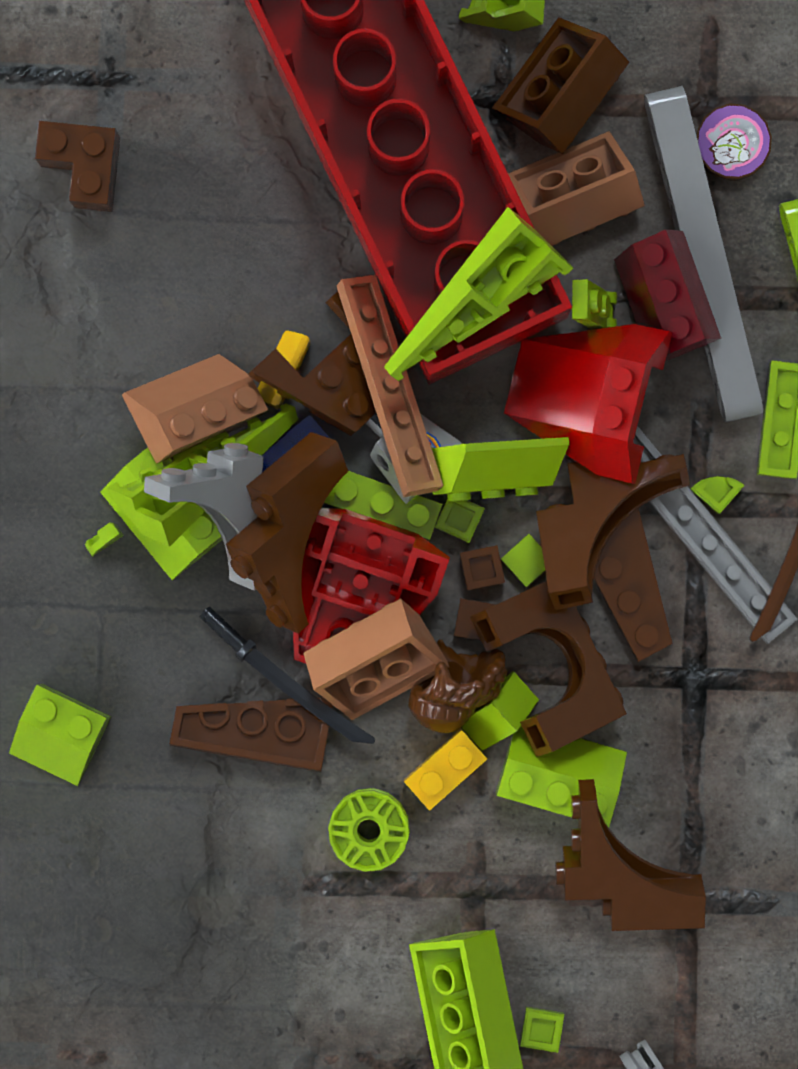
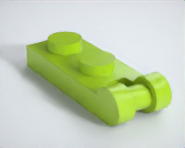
[572,279,617,330]

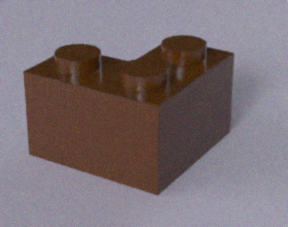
[35,121,121,212]

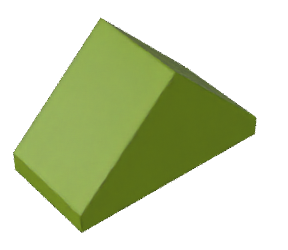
[462,671,539,751]

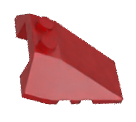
[504,324,673,484]
[293,508,450,664]

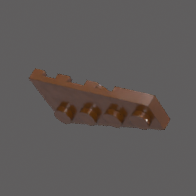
[594,508,673,662]
[169,696,333,772]

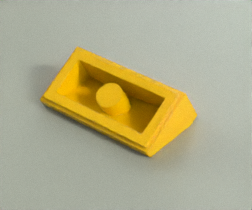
[257,330,311,410]

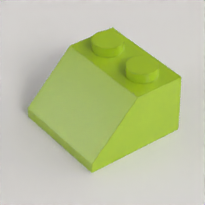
[9,684,111,786]

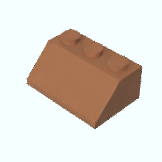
[508,131,645,246]
[122,354,268,464]
[303,599,449,720]

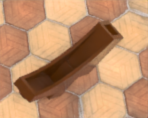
[226,432,349,633]
[536,454,690,610]
[555,779,706,931]

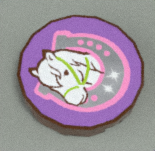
[696,104,772,181]

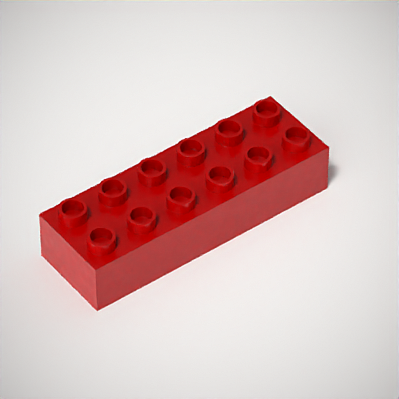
[244,0,572,385]

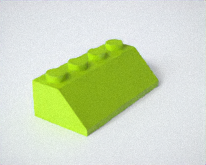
[409,929,523,1069]

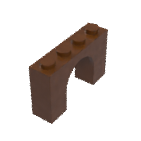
[470,581,627,757]

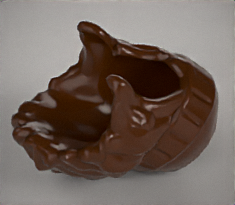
[408,639,507,733]

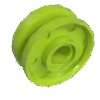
[328,788,410,872]

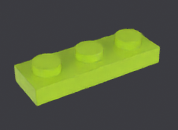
[757,360,798,480]
[324,471,443,541]

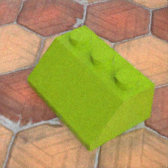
[432,437,569,501]
[100,447,223,581]
[495,726,627,827]

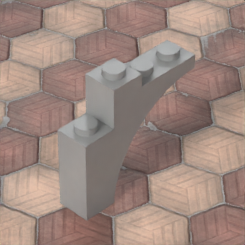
[144,443,263,591]

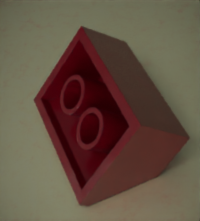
[614,229,722,362]

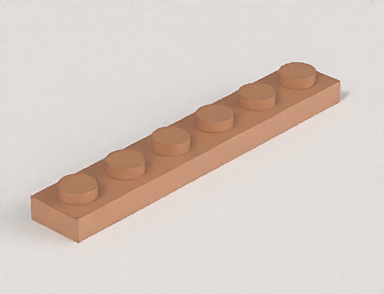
[336,275,443,497]

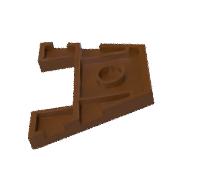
[248,277,376,436]

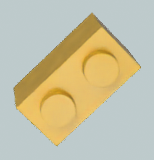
[404,729,487,811]

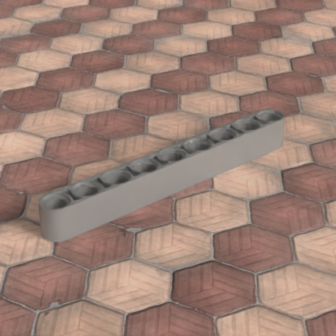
[644,86,763,423]

